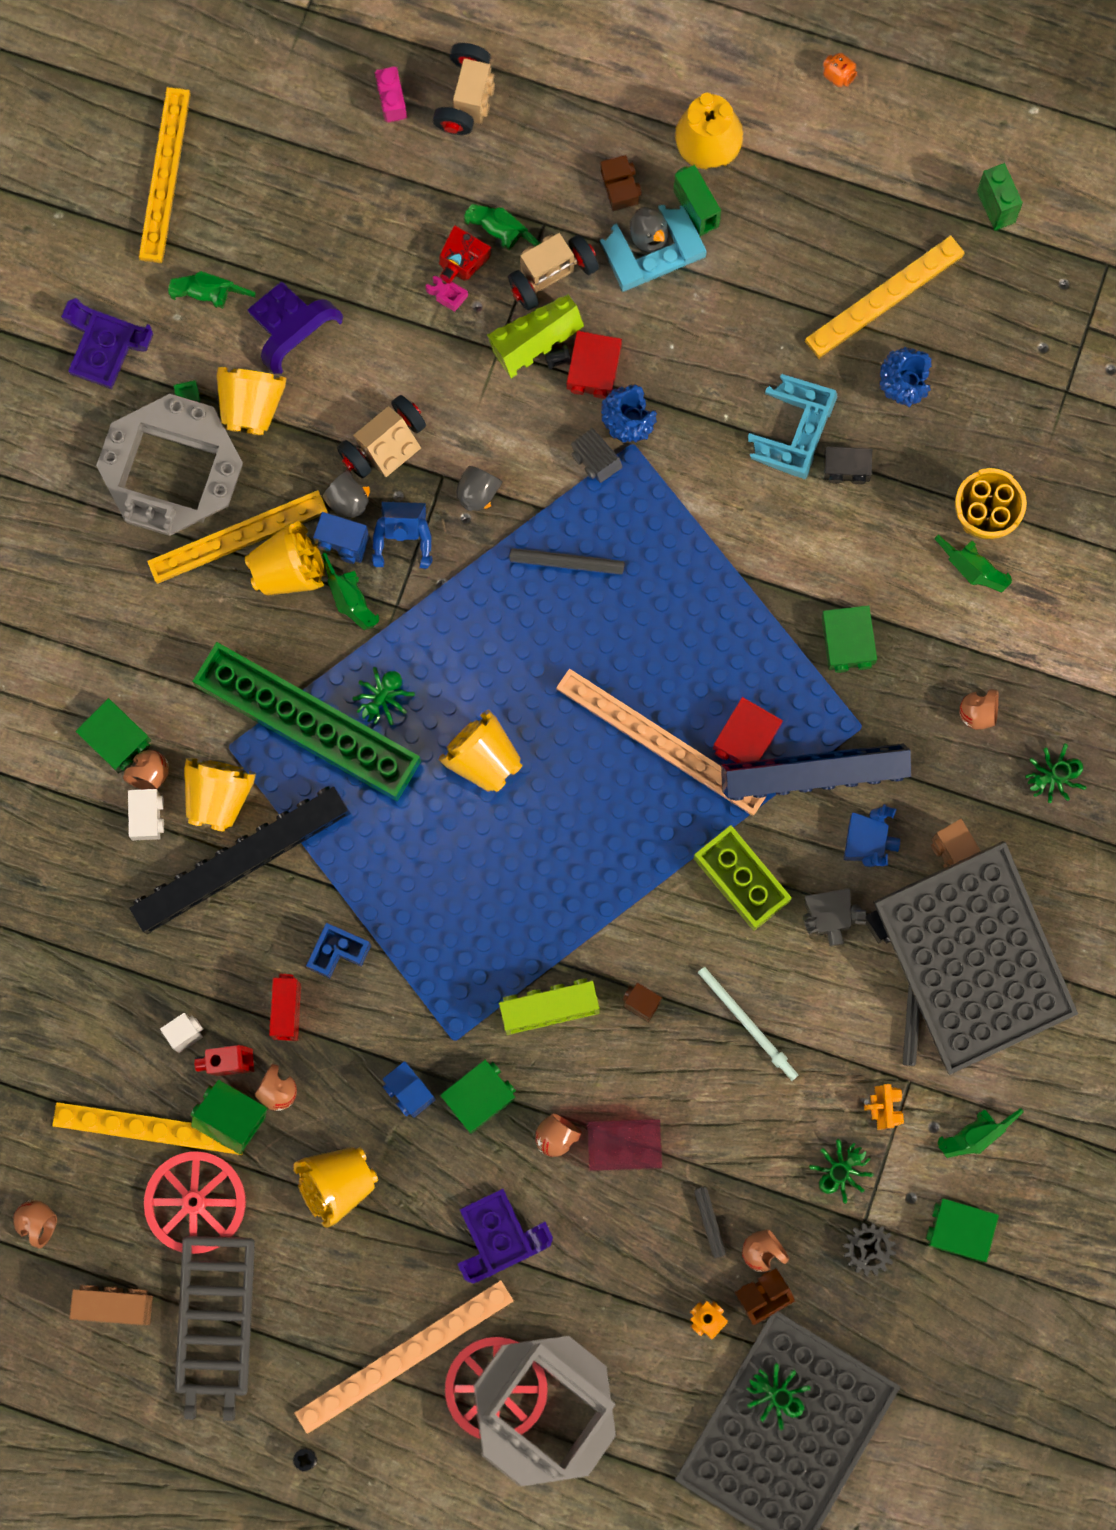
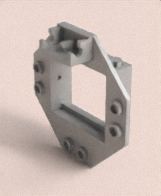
[96,394,243,536]
[474,1336,616,1486]

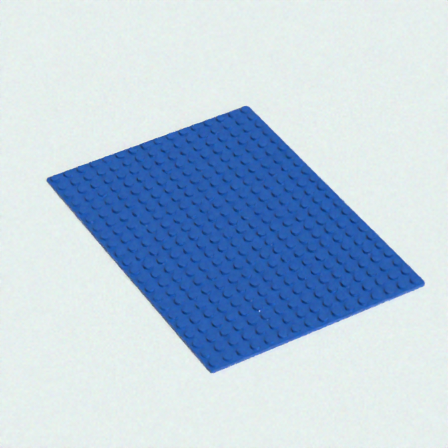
[229,444,862,1041]

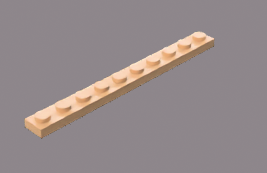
[556,669,766,817]
[295,1280,514,1434]

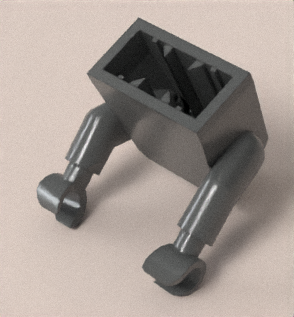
[803,888,866,947]

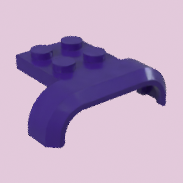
[247,281,343,374]
[61,298,154,389]
[458,1189,553,1284]

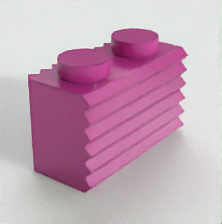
[375,67,407,123]

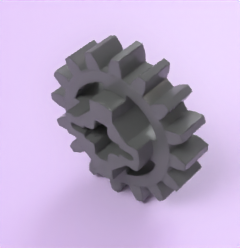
[843,1223,896,1276]

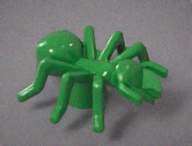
[352,667,415,726]
[1025,743,1087,803]
[809,1139,874,1204]
[746,1363,811,1430]

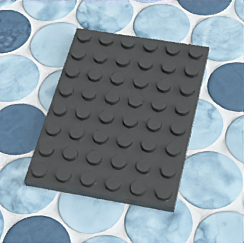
[874,841,1078,1075]
[675,1312,901,1530]

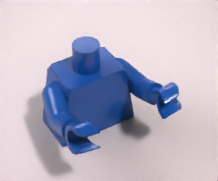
[372,502,433,569]
[843,804,900,867]

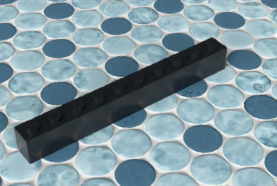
[129,786,351,934]

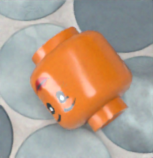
[823,53,857,87]

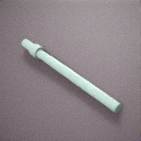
[698,967,799,1081]

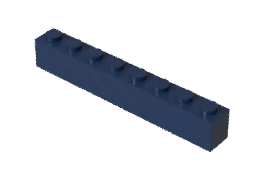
[721,743,911,801]

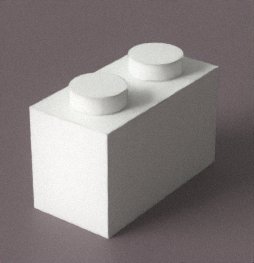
[128,789,164,841]
[160,1013,203,1053]

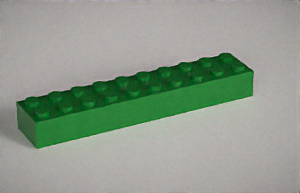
[192,642,421,802]

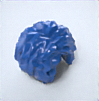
[879,347,932,407]
[601,384,657,443]

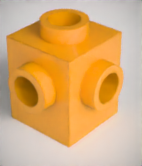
[690,1301,729,1340]

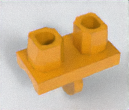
[864,1084,904,1130]

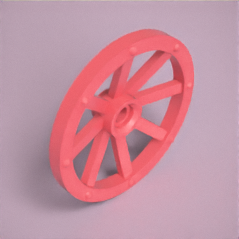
[144,1152,246,1254]
[445,1337,548,1439]

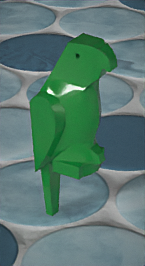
[464,204,541,250]
[168,271,256,309]
[934,534,1012,593]
[321,553,379,630]
[938,1108,1024,1158]

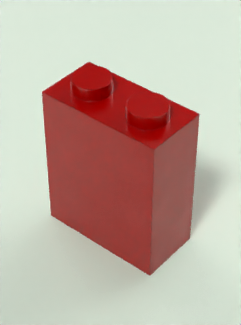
[567,331,622,399]
[713,697,783,763]
[269,974,301,1041]

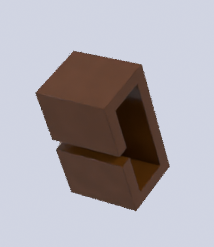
[600,155,642,212]
[623,982,662,1023]
[734,1268,795,1326]

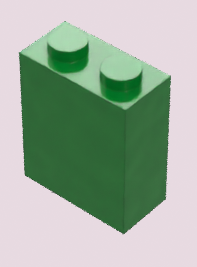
[977,163,1023,231]
[673,164,721,236]
[821,606,877,673]
[75,698,152,774]
[440,1059,516,1134]
[190,1080,267,1155]
[925,1198,999,1263]

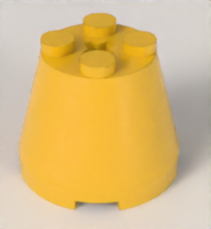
[675,93,743,170]
[216,367,287,435]
[955,468,1027,540]
[245,521,325,595]
[439,710,523,792]
[184,758,256,831]
[293,1147,378,1228]

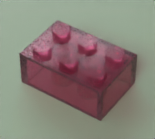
[588,1119,662,1172]

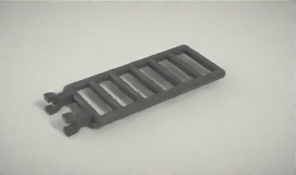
[175,1236,255,1421]

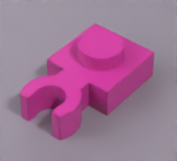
[426,276,468,312]

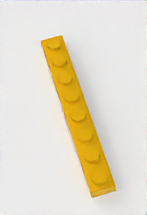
[139,87,190,263]
[805,236,965,359]
[147,490,328,584]
[52,1102,243,1155]

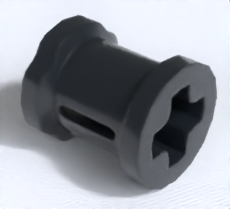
[545,344,571,370]
[293,1448,317,1472]

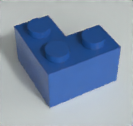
[313,512,370,564]
[306,923,372,979]
[383,1061,436,1118]

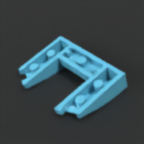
[600,205,706,292]
[748,374,837,480]

